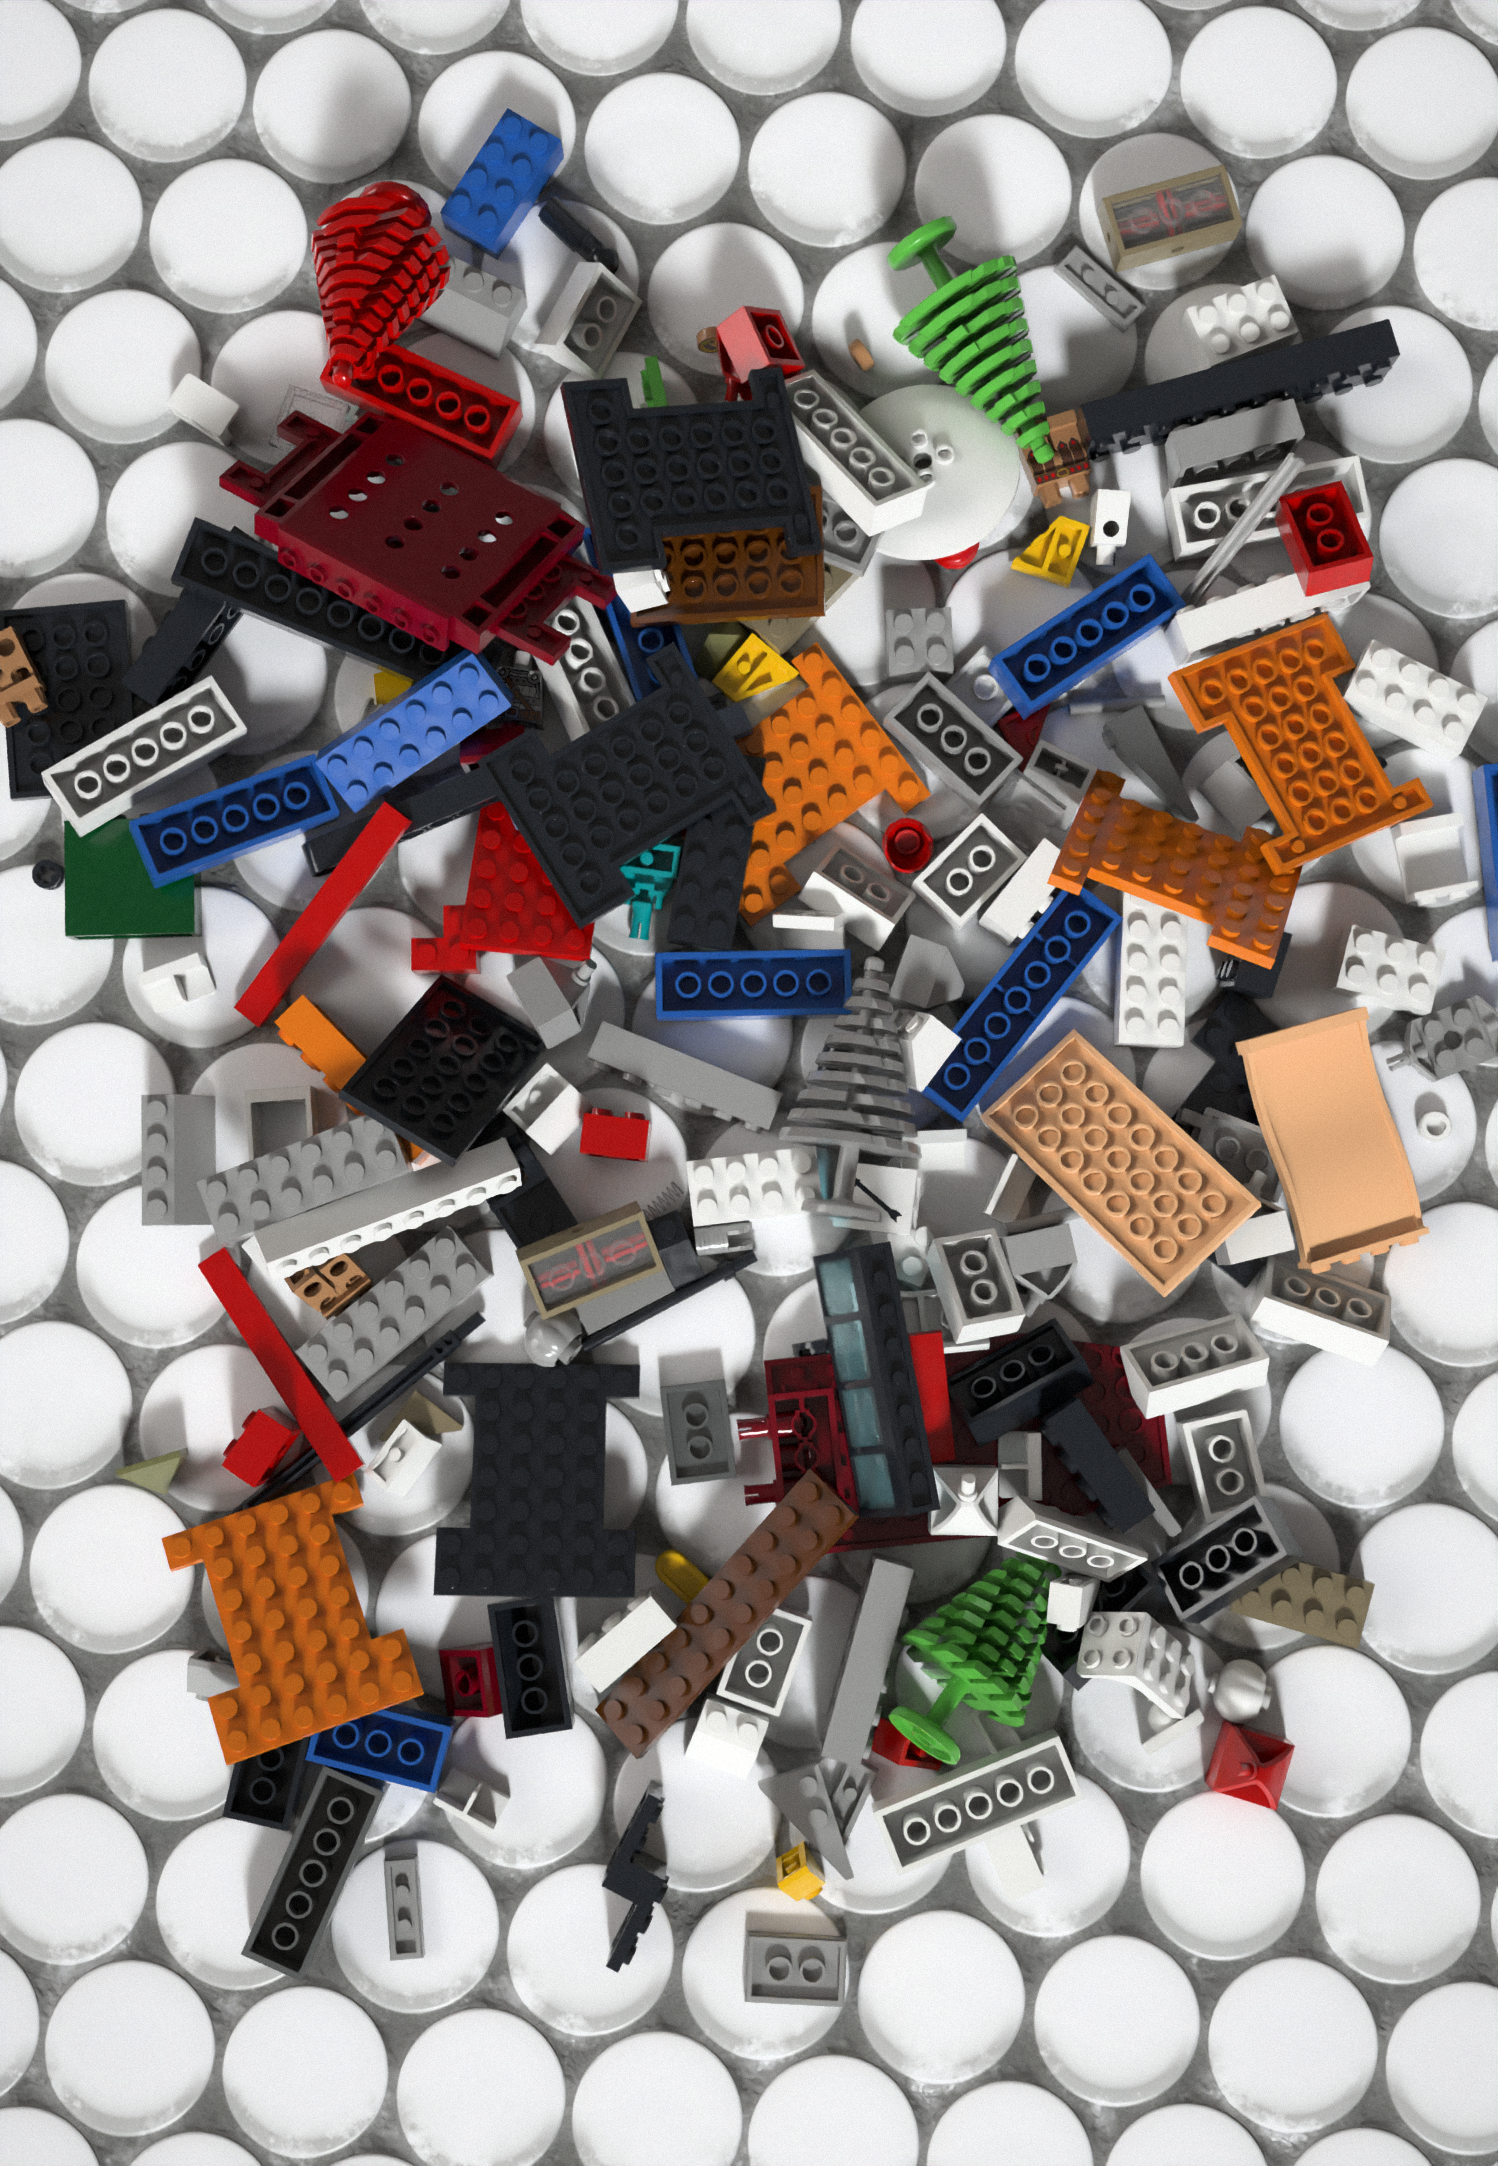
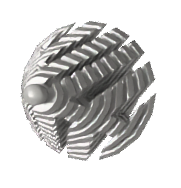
[778,957,922,1222]

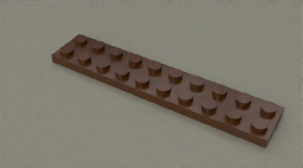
[595,1468,859,1759]

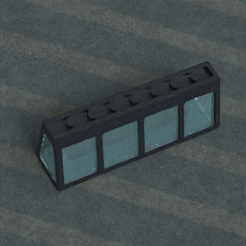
[812,1241,941,1518]

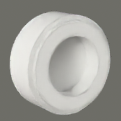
[1417,1110,1452,1143]

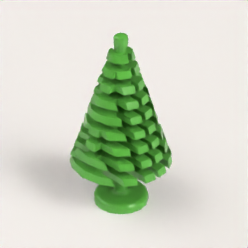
[886,216,1054,464]
[889,1551,1062,1765]

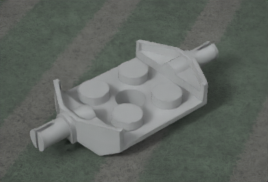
[1386,995,1498,1082]

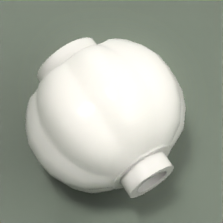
[1207,1659,1272,1723]

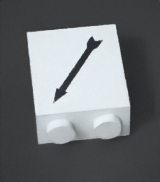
[830,1163,923,1237]

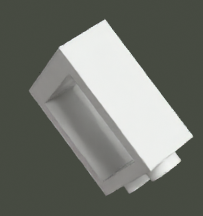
[245,1085,319,1161]

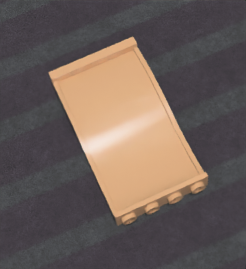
[1235,1006,1430,1274]

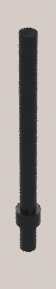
[580,1250,758,1352]

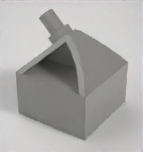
[886,934,975,1013]
[506,956,597,1050]
[999,1223,1078,1318]

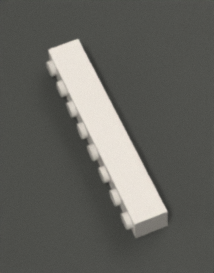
[254,1138,522,1281]

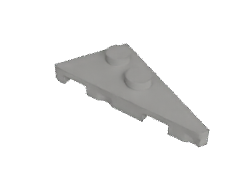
[758,1762,854,1880]

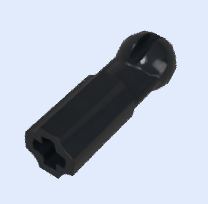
[538,197,620,274]

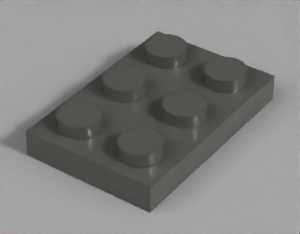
[660,1379,737,1486]

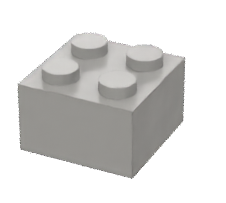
[885,607,954,682]

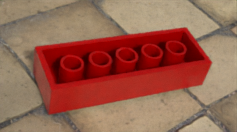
[319,343,523,470]

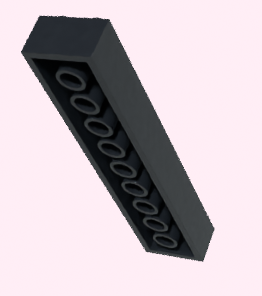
[1076,319,1400,463]
[171,517,505,684]

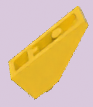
[776,1841,826,1902]

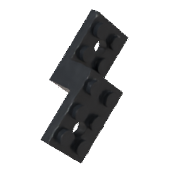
[601,1780,670,1973]

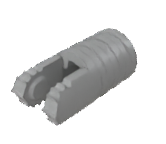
[693,1221,754,1256]

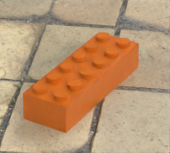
[275,995,431,1165]

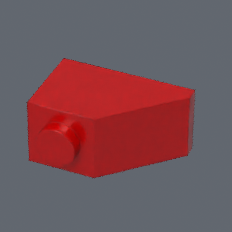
[871,1718,942,1771]

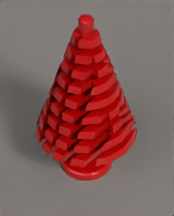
[311,181,451,388]

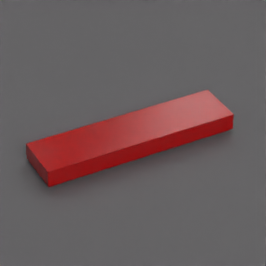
[908,1329,956,1463]

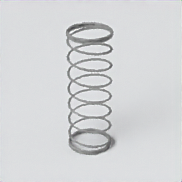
[643,1182,684,1225]

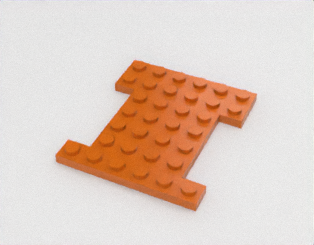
[1167,612,1434,876]
[680,642,931,928]
[1047,769,1303,970]
[161,1473,424,1766]

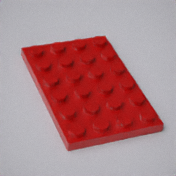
[459,801,596,962]

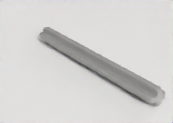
[1180,452,1305,607]

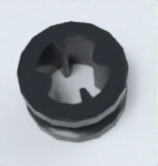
[32,860,65,890]

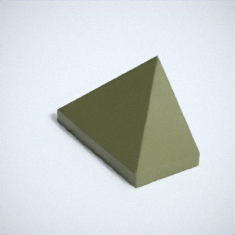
[693,622,752,683]
[116,1448,188,1495]

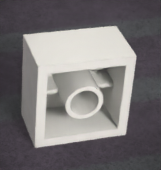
[1215,1170,1296,1265]
[928,1464,998,1536]

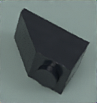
[647,1210,705,1289]

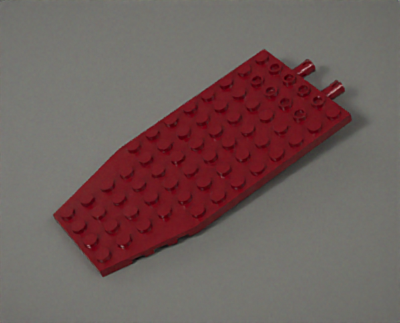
[737,1333,1172,1554]

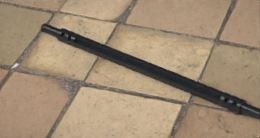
[226,1311,486,1516]

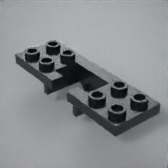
[466,1105,579,1249]

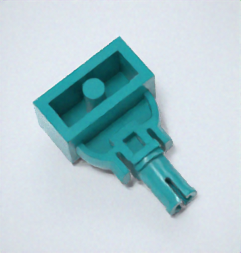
[620,844,684,940]

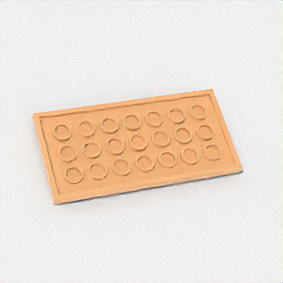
[980,1029,1261,1298]

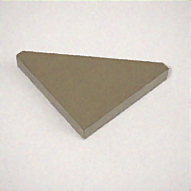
[379,1390,464,1442]

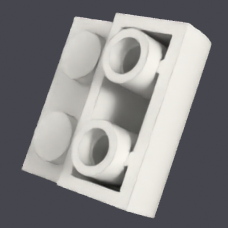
[503,1063,595,1155]

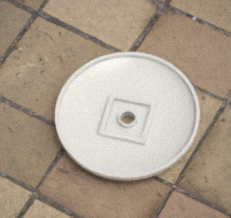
[857,384,1020,560]

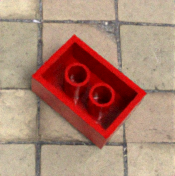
[1275,480,1374,597]

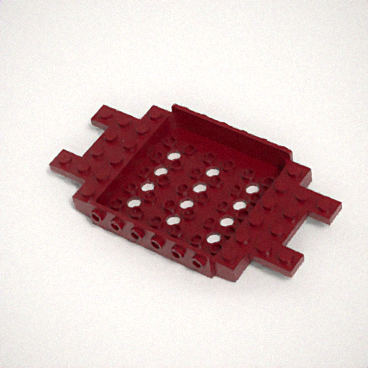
[219,409,618,666]

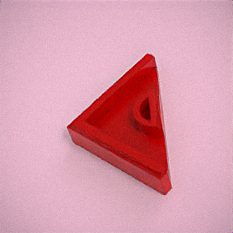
[996,702,1052,775]

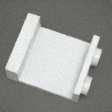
[1391,811,1479,907]

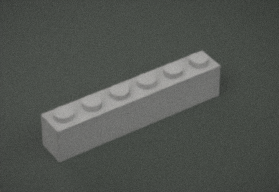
[588,1021,783,1134]

